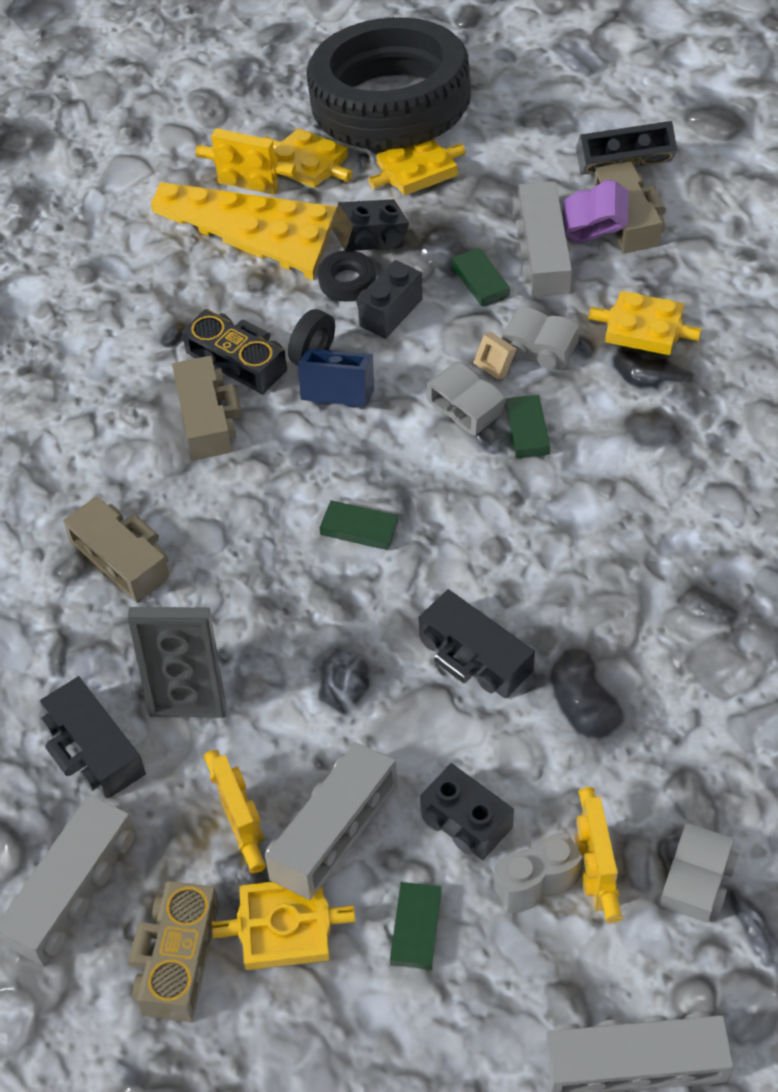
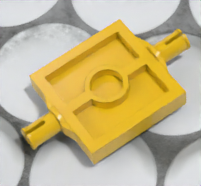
[195,128,297,195]
[263,128,353,188]
[368,139,465,196]
[589,291,702,355]
[203,750,266,874]
[574,787,623,924]
[212,882,355,970]

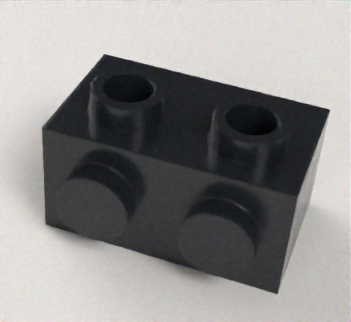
[331,199,409,252]
[357,260,423,339]
[420,763,514,861]

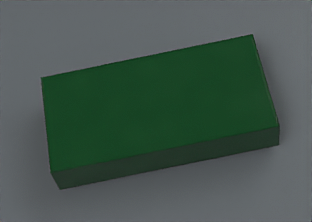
[452,247,510,307]
[505,395,550,458]
[319,500,399,550]
[390,882,442,970]

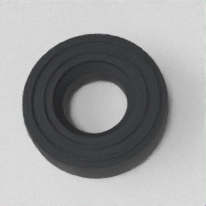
[318,250,375,302]
[288,309,336,366]

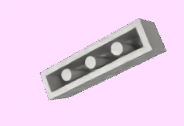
[512,182,572,296]
[265,742,398,901]
[0,794,135,967]
[545,1012,734,1092]

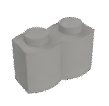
[502,307,579,369]
[427,361,505,436]
[660,823,739,923]
[494,833,583,913]

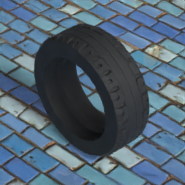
[306,17,471,150]

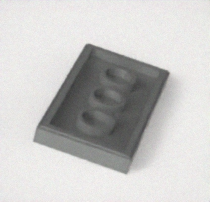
[127,607,227,718]

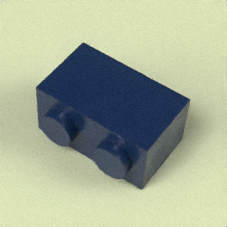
[298,348,374,407]

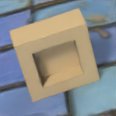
[473,332,517,380]

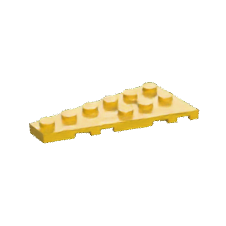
[151,182,336,280]

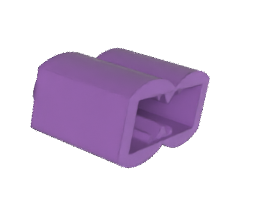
[563,180,629,243]

